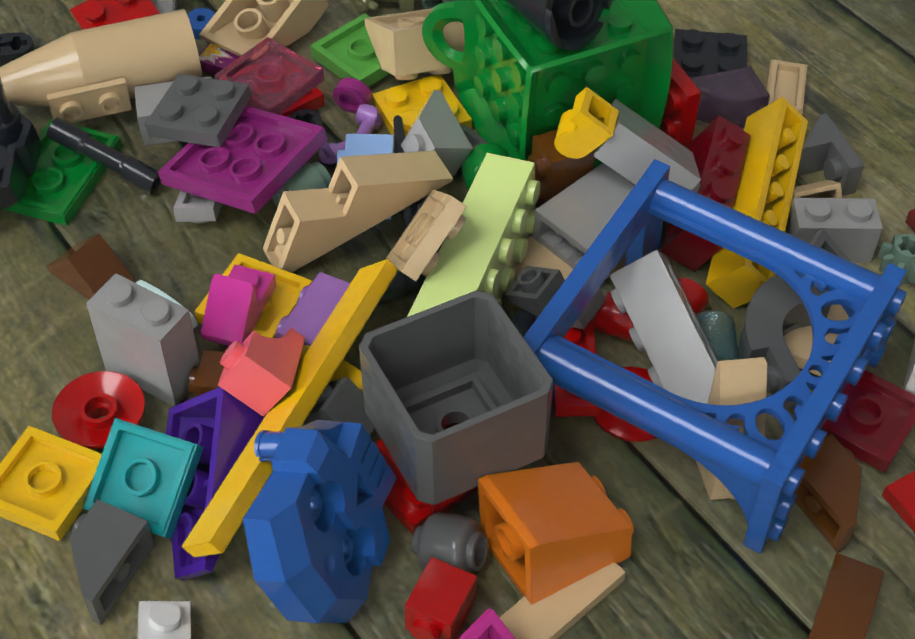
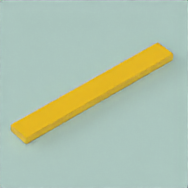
[181,259,398,557]

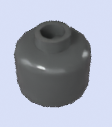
[412,512,488,574]

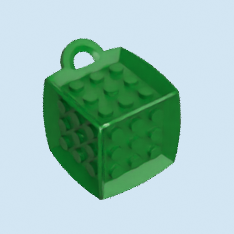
[422,0,674,169]

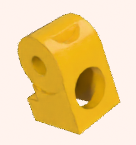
[554,87,619,159]

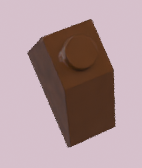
[795,434,862,553]

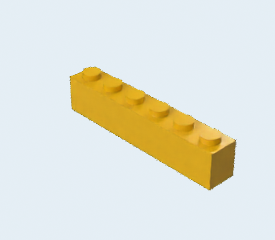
[706,97,808,309]

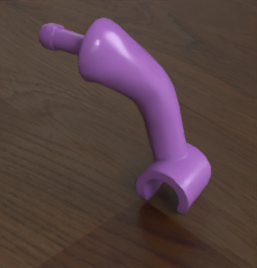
[319,104,382,165]

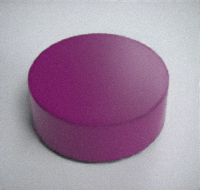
[333,78,373,114]

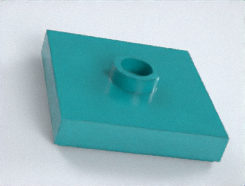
[82,418,204,539]

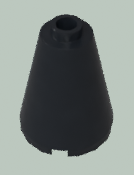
[505,0,611,51]

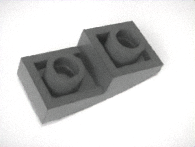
[504,266,606,329]

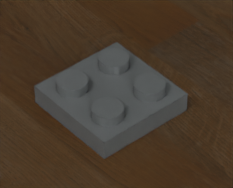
[145,74,252,147]

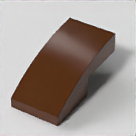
[808,553,884,639]

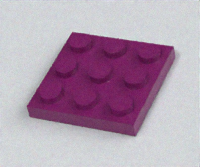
[158,106,328,214]

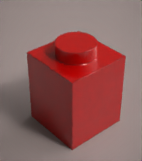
[404,557,477,639]

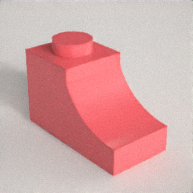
[218,328,305,417]

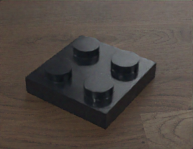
[673,29,747,94]

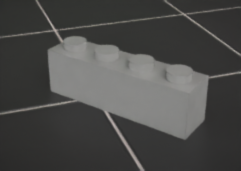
[610,250,718,404]

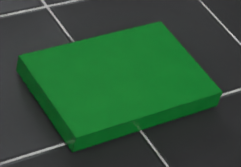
[5,119,122,226]

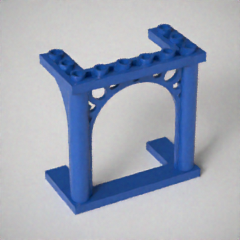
[523,159,908,554]

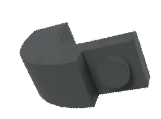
[738,274,831,408]

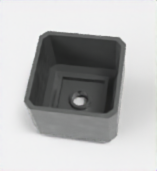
[359,290,553,505]

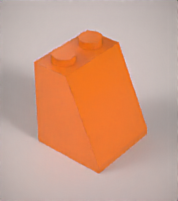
[478,462,634,605]

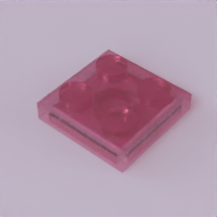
[215,37,324,115]

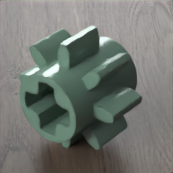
[877,234,915,285]

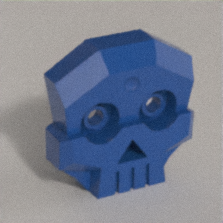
[243,420,397,623]

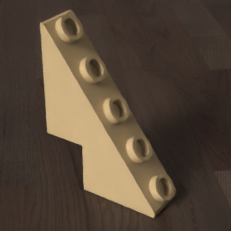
[262,151,453,273]

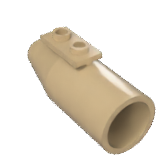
[0,9,202,123]

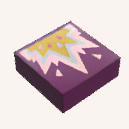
[199,43,245,79]

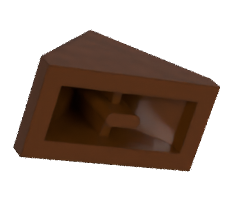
[47,234,136,300]

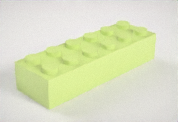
[407,153,540,317]

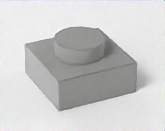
[173,190,222,224]

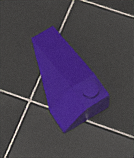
[166,387,266,581]

